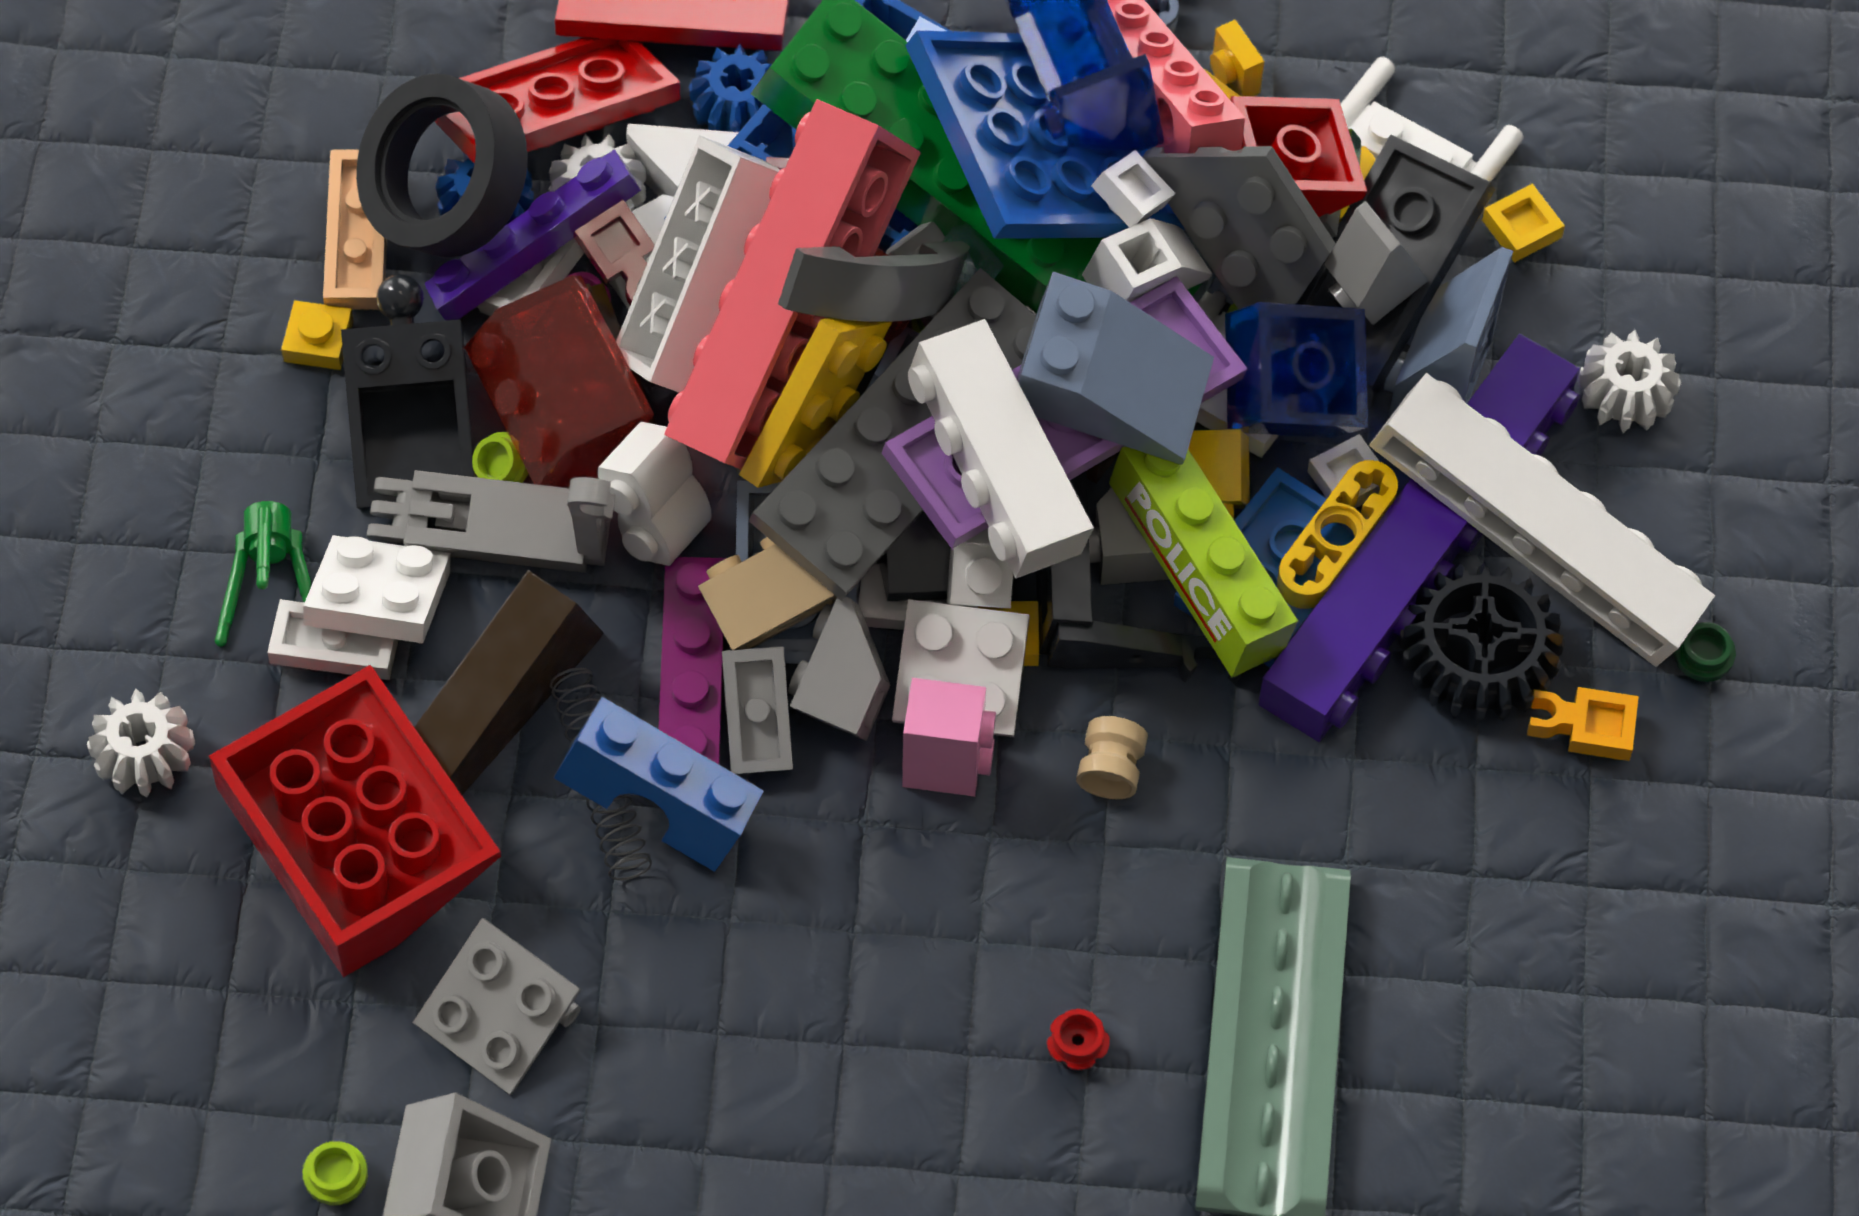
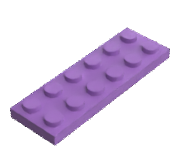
[882,276,1247,549]

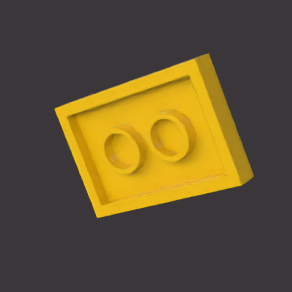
[739,318,893,488]

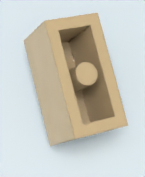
[698,537,837,650]

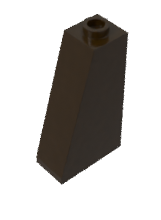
[414,570,604,795]

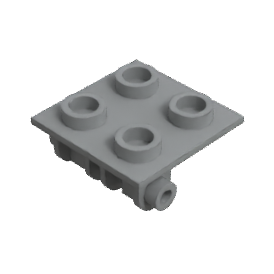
[413,918,581,1095]

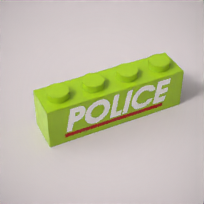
[1109,446,1298,677]

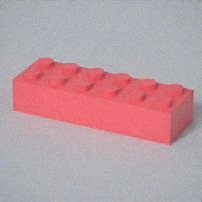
[664,99,921,470]

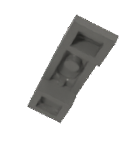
[778,241,970,322]

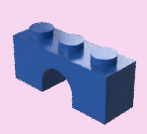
[554,697,763,872]

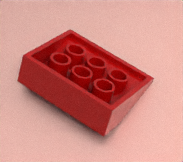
[209,664,501,978]

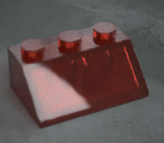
[464,275,654,488]

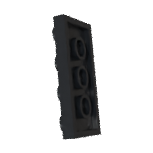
[1274,134,1495,393]

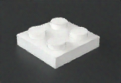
[303,535,451,643]
[892,599,1030,737]

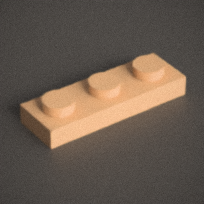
[323,150,387,310]

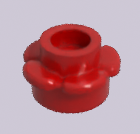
[1047,1009,1110,1070]

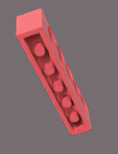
[1041,0,1245,153]

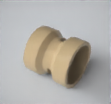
[1076,716,1148,799]

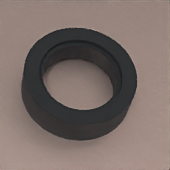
[356,74,527,257]

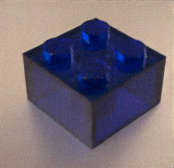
[1225,302,1368,438]

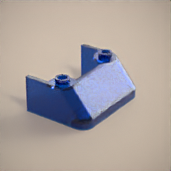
[1005,0,1164,152]

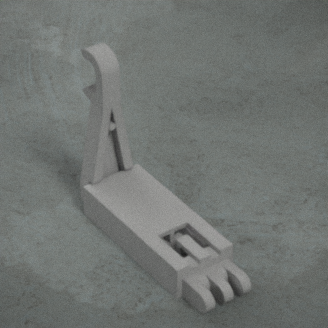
[366,470,616,573]

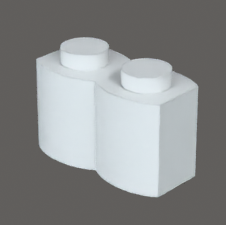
[598,422,712,566]

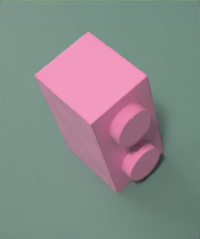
[902,677,996,796]

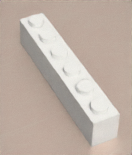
[1369,373,1715,667]

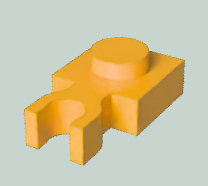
[1527,687,1639,761]

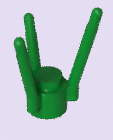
[215,501,312,647]

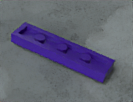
[424,149,641,321]

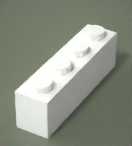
[908,319,1094,578]

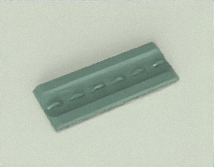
[1195,857,1351,1216]

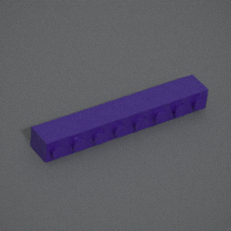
[1258,333,1580,743]

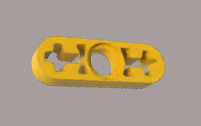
[1277,460,1398,609]

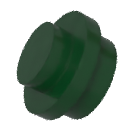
[1674,622,1736,682]

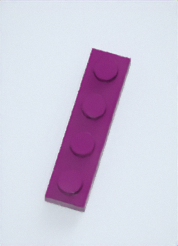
[659,557,726,765]

